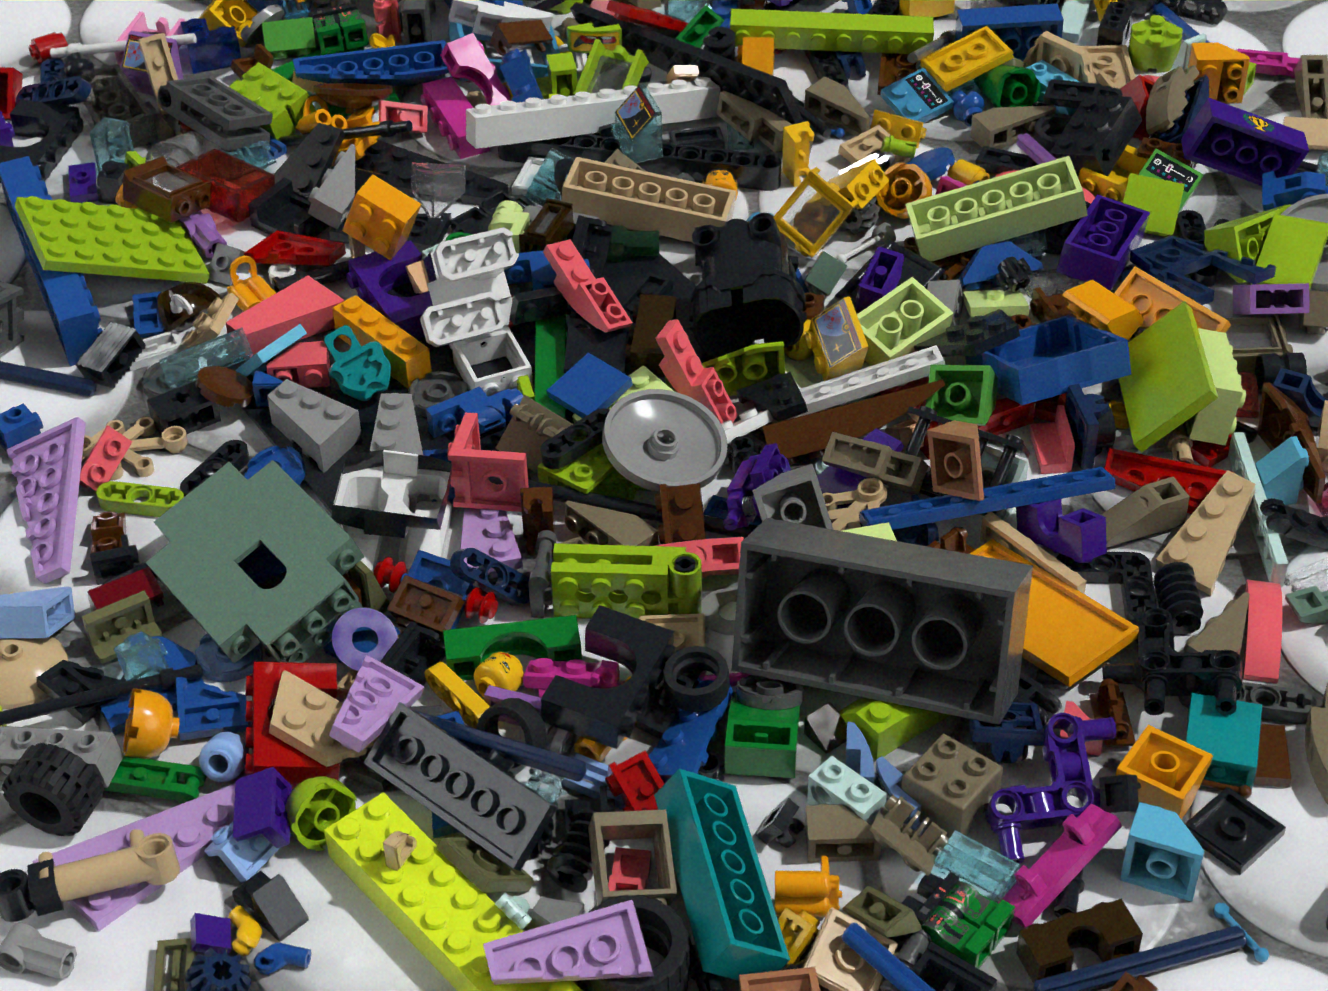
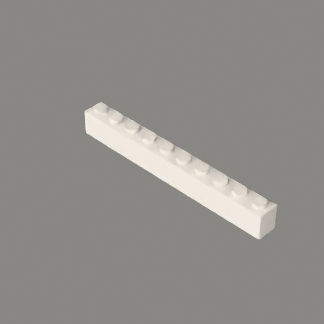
[466,77,720,149]

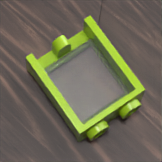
[574,39,649,95]

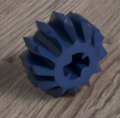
[185,947,251,991]

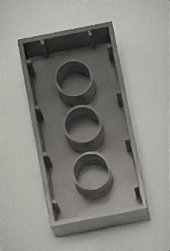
[731,518,1033,725]

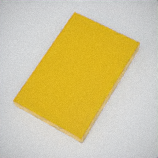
[920,26,1014,92]

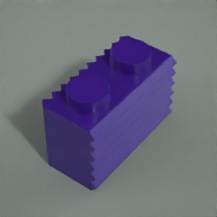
[855,247,904,311]

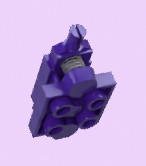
[723,443,791,531]

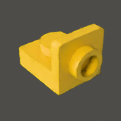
[778,908,821,965]

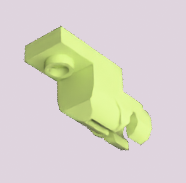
[488,200,530,253]

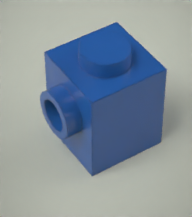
[0,403,43,454]

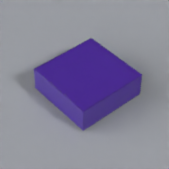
[190,913,232,954]

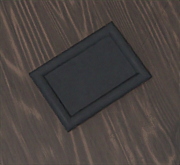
[834,239,945,313]

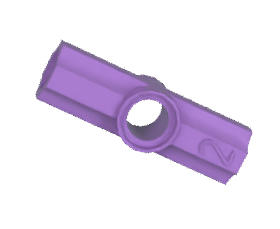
[179,211,227,259]

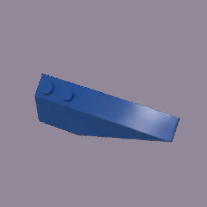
[293,40,452,86]

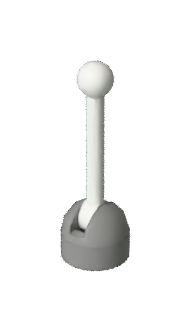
[836,222,896,264]

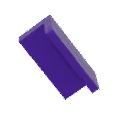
[233,767,292,849]

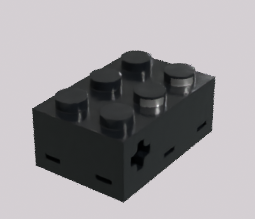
[1050,95,1142,177]

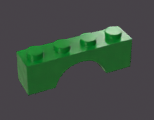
[443,615,582,681]

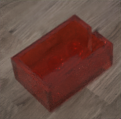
[176,148,275,223]

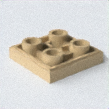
[180,293,239,361]

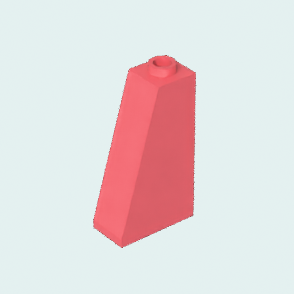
[225,275,345,358]

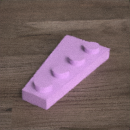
[483,900,654,985]

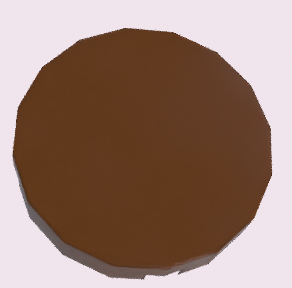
[195,366,254,407]

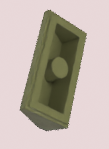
[842,886,922,938]

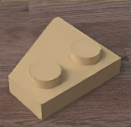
[838,125,911,165]

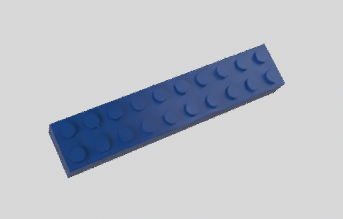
[0,156,103,366]

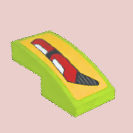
[567,23,622,53]

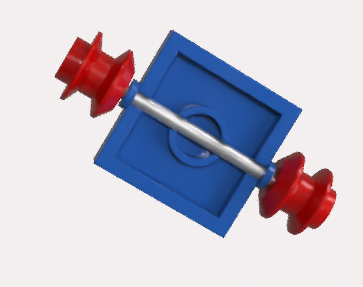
[373,550,498,629]

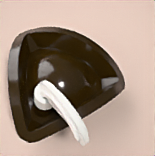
[157,282,222,331]

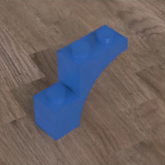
[499,48,544,103]

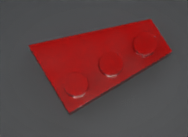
[244,230,346,266]

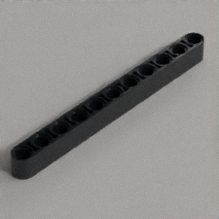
[497,134,781,191]

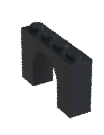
[0,100,84,183]
[541,605,677,749]

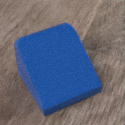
[252,371,283,406]

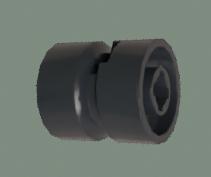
[1255,352,1307,392]

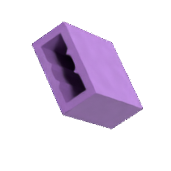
[1233,283,1309,314]

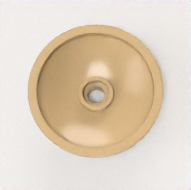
[0,636,69,710]

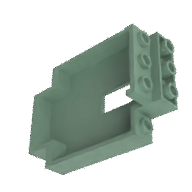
[146,460,364,664]

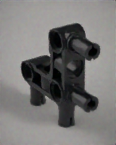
[1103,608,1243,716]

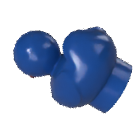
[950,91,985,126]

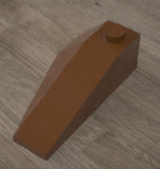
[1257,382,1326,504]

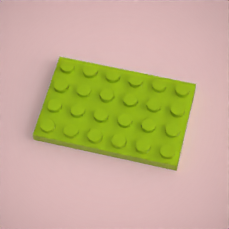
[15,196,210,283]

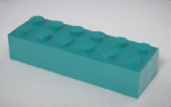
[654,768,790,980]

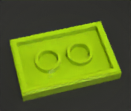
[1251,214,1328,290]

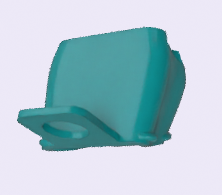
[324,325,391,401]

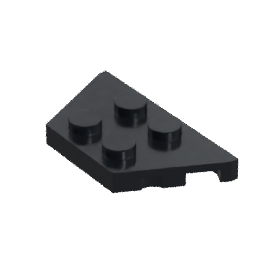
[914,309,1020,357]

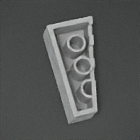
[370,393,430,504]

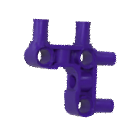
[985,713,1116,866]

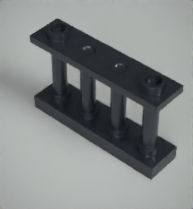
[905,406,1030,520]

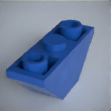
[958,241,1044,291]

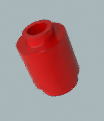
[28,32,68,63]

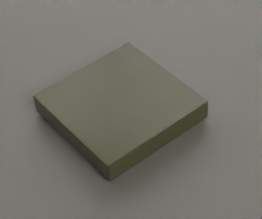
[436,837,534,892]

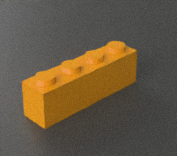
[332,295,431,389]

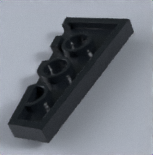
[329,213,452,253]

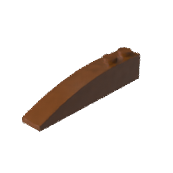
[762,380,945,465]

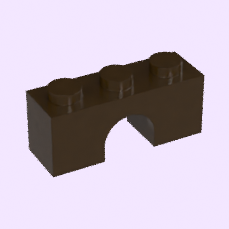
[1016,898,1143,984]

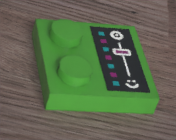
[1138,149,1204,214]

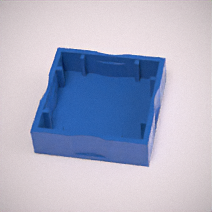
[965,315,1131,405]

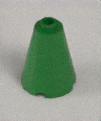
[974,65,1041,108]

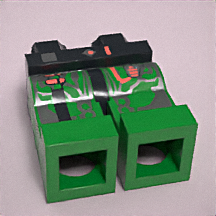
[312,3,369,55]
[901,872,1015,969]

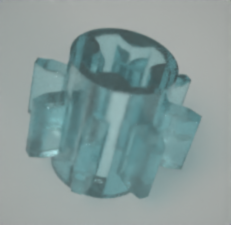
[521,768,567,807]

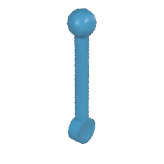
[1213,903,1269,962]

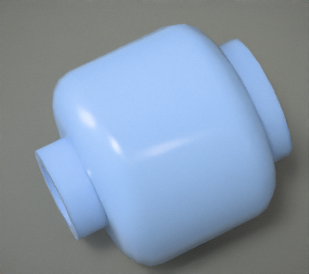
[199,732,249,782]

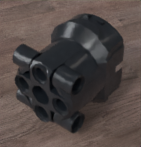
[689,213,807,358]

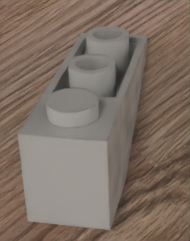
[308,144,355,229]

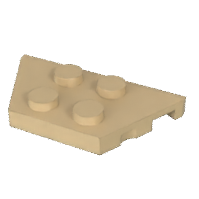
[1022,31,1097,84]
[269,670,379,767]

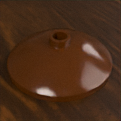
[314,83,393,114]

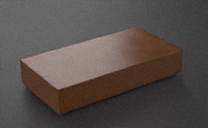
[1253,724,1292,787]

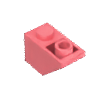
[266,341,330,388]

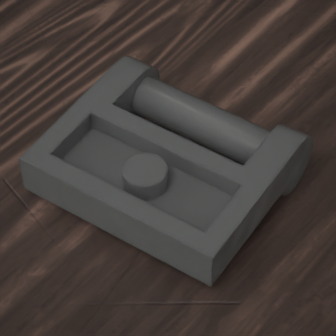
[529,530,557,618]

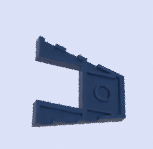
[1130,235,1276,305]

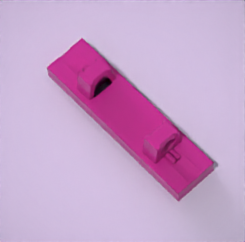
[998,804,1122,928]

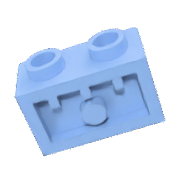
[205,822,292,883]

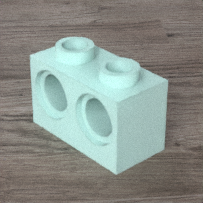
[807,756,887,825]

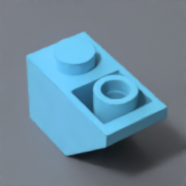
[1255,436,1309,505]

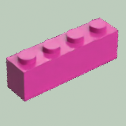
[421,76,490,159]

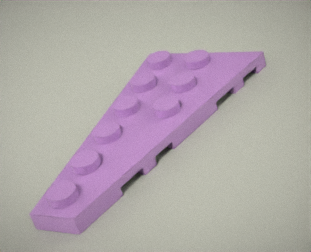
[7,417,86,584]
[32,784,235,931]

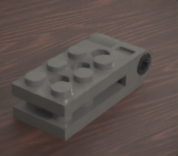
[157,75,273,152]

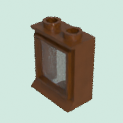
[123,156,211,223]

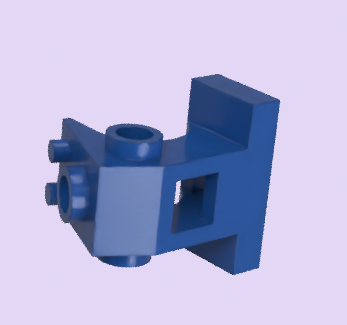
[1262,171,1328,211]

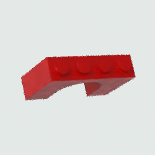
[245,662,340,790]

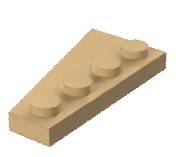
[1156,470,1255,596]

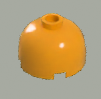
[876,162,932,219]
[123,688,180,759]

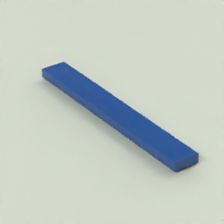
[859,467,1115,530]

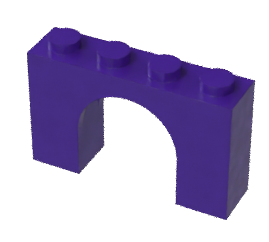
[346,240,433,339]

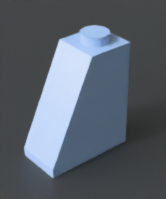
[0,587,75,639]

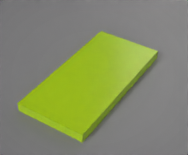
[1119,301,1218,453]

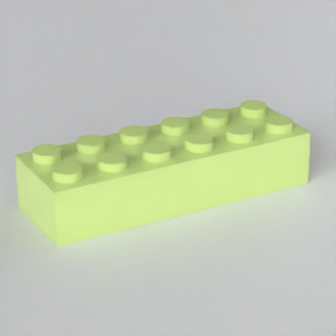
[905,156,1088,262]

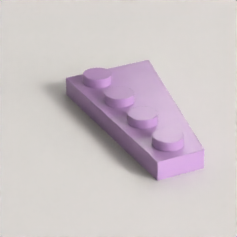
[460,508,523,575]
[329,655,424,753]

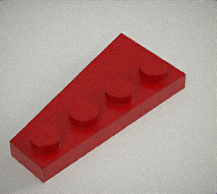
[606,0,688,32]
[1104,448,1234,515]

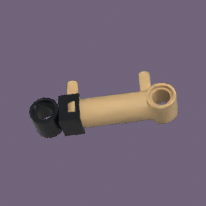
[0,829,180,922]

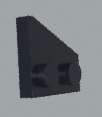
[36,660,133,723]

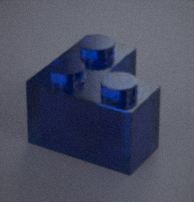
[180,18,241,74]

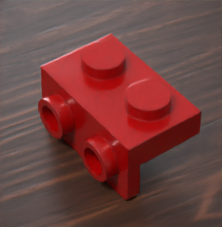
[605,750,664,811]

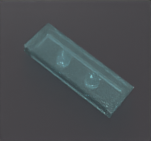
[159,327,254,389]

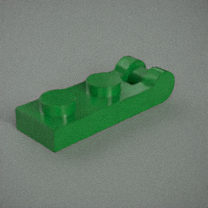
[104,756,207,804]

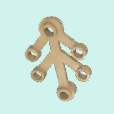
[82,417,188,480]
[822,478,887,531]

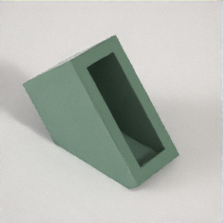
[804,251,847,296]

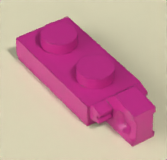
[1236,49,1300,78]
[523,658,620,689]

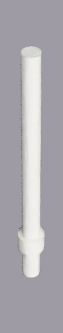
[50,33,197,58]

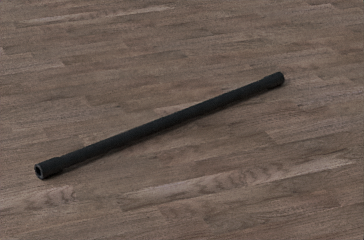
[488,477,758,539]

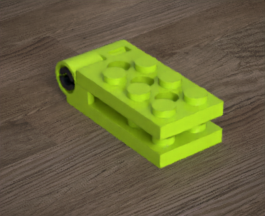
[551,543,702,619]

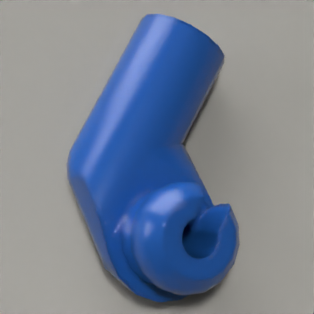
[254,943,312,974]

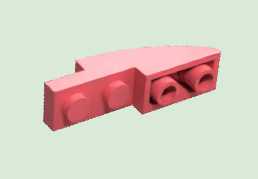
[543,239,633,333]
[655,319,738,423]
[655,537,744,578]

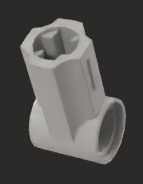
[0,922,77,979]

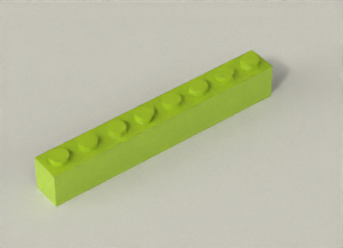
[730,9,934,54]

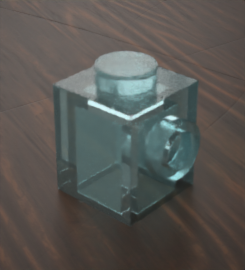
[114,631,169,681]

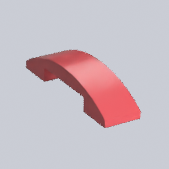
[1243,580,1282,684]

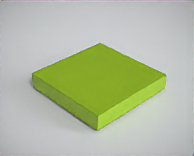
[1123,173,1185,237]

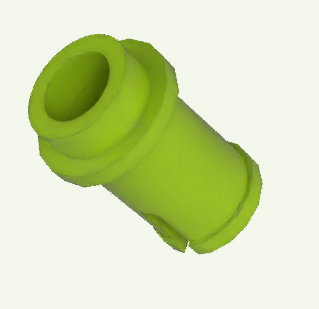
[881,135,917,159]

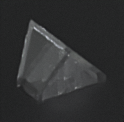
[411,162,465,218]

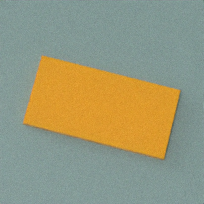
[970,539,1139,687]

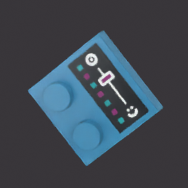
[881,68,954,123]

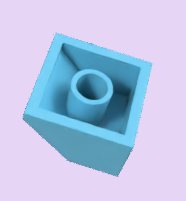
[1120,802,1204,902]

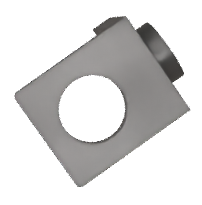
[208,243,245,286]

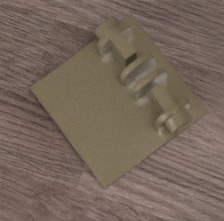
[496,395,573,474]
[869,794,951,876]

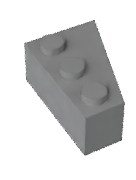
[267,379,362,473]

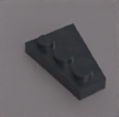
[264,123,345,200]

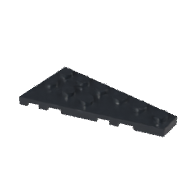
[355,140,509,205]

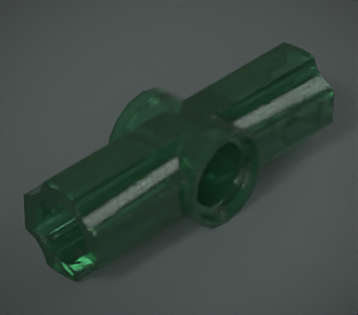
[607,225,659,262]

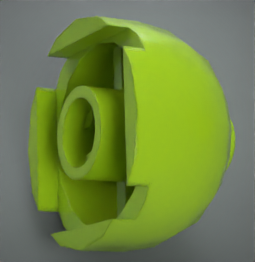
[285,776,357,851]

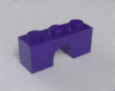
[1016,499,1107,563]

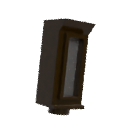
[519,198,574,253]

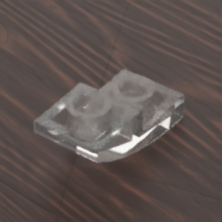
[1024,269,1085,299]

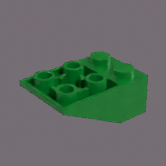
[725,692,801,778]

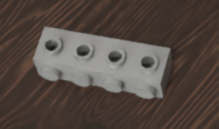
[0,726,124,788]

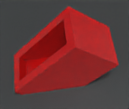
[0,67,23,120]

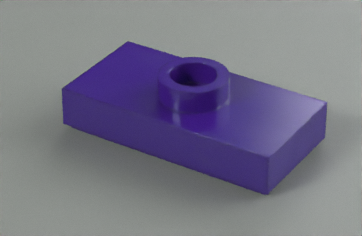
[68,162,98,203]

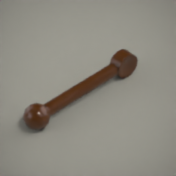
[1200,779,1252,799]

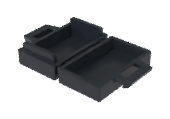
[450,190,536,235]

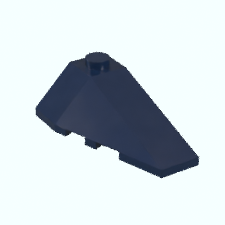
[1150,75,1209,165]

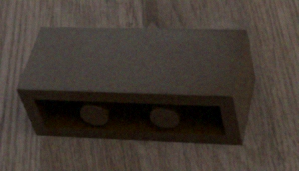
[625,294,677,377]

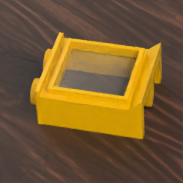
[774,167,859,258]

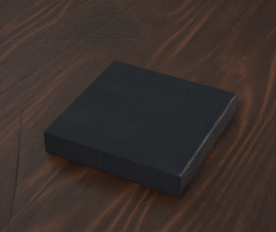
[1185,787,1286,875]

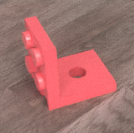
[447,412,529,512]

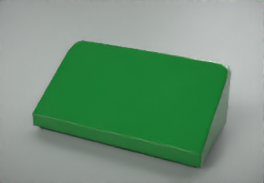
[675,4,725,48]

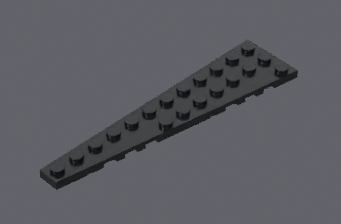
[570,2,804,124]

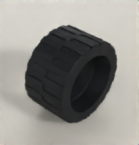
[576,895,690,991]

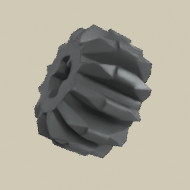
[832,197,881,235]

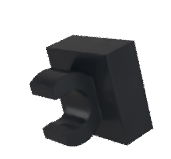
[1099,774,1141,815]
[755,798,805,848]

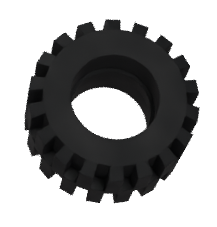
[2,743,104,836]

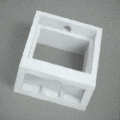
[452,325,533,396]

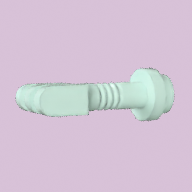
[495,893,532,930]

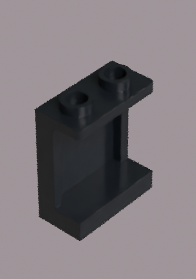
[248,178,329,238]

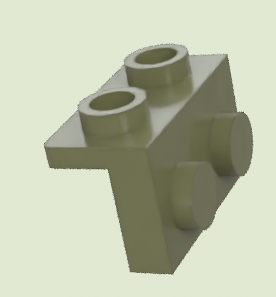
[82,591,162,663]

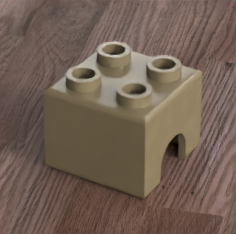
[902,733,1003,844]

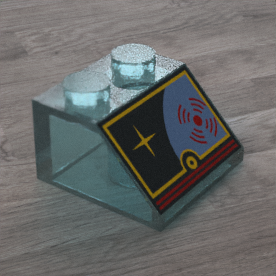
[612,83,663,163]

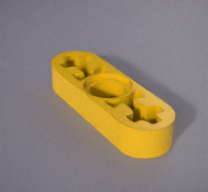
[424,661,490,729]

